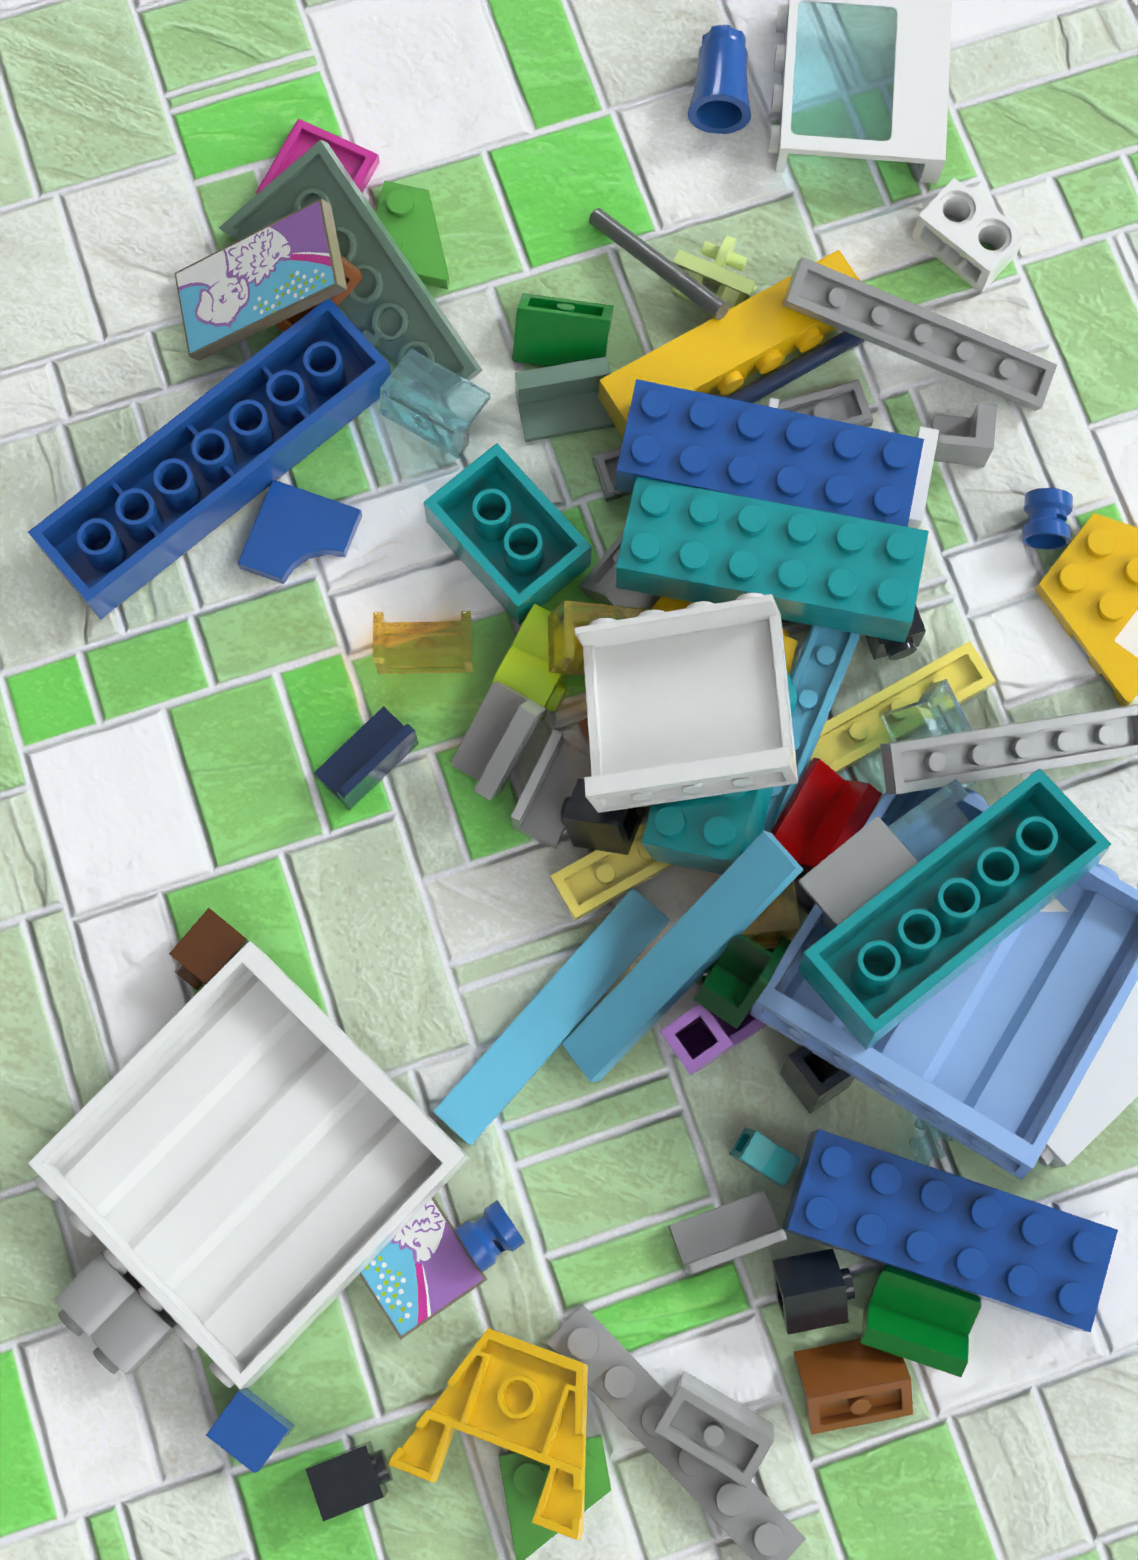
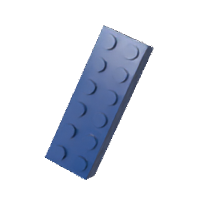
[614,379,924,527]
[782,1129,1118,1332]

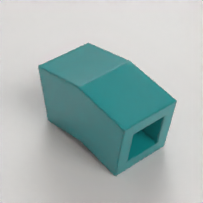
[729,1127,800,1187]

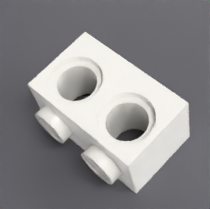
[911,178,1026,293]

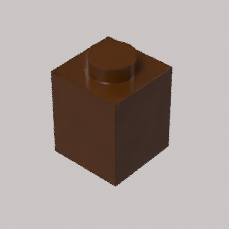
[169,908,249,990]

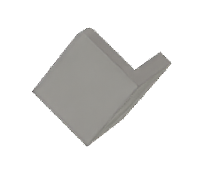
[931,403,997,467]

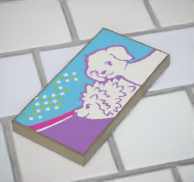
[174,199,347,361]
[359,1196,488,1340]

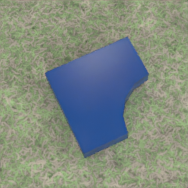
[238,479,363,584]

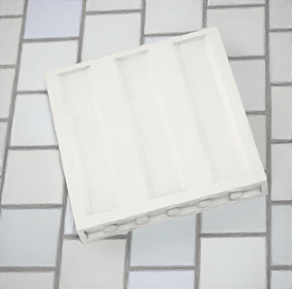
[28,941,470,1389]

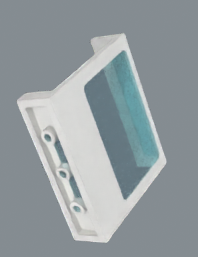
[768,0,952,184]

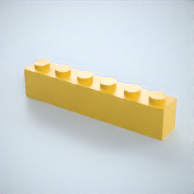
[598,250,860,438]

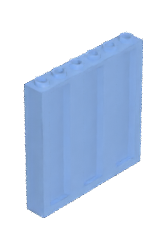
[750,785,1138,1180]

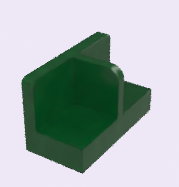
[693,934,791,1029]

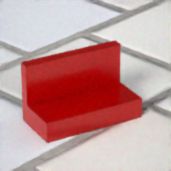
[770,758,882,873]

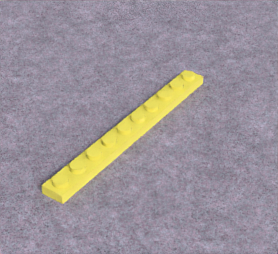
[550,641,996,921]

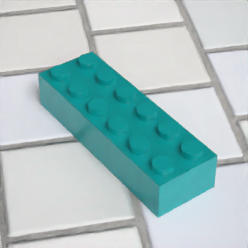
[616,476,929,643]
[798,768,1111,1050]

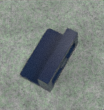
[314,706,419,811]

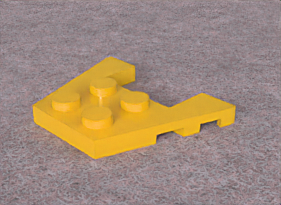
[1035,513,1138,706]
[388,1328,588,1540]

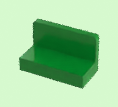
[512,293,614,366]
[861,1265,981,1377]

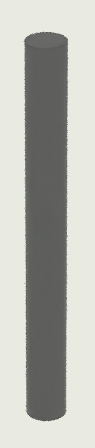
[589,208,729,320]

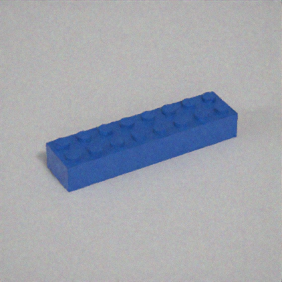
[28,298,394,620]

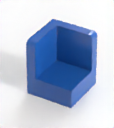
[206,1388,295,1473]

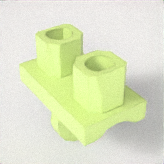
[671,235,758,309]

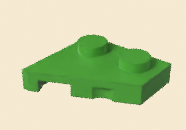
[375,180,450,289]
[498,1434,611,1560]

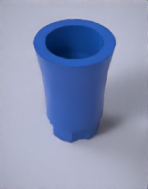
[688,25,751,134]

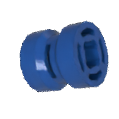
[1022,488,1073,550]
[455,1200,525,1272]

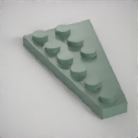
[219,140,483,398]

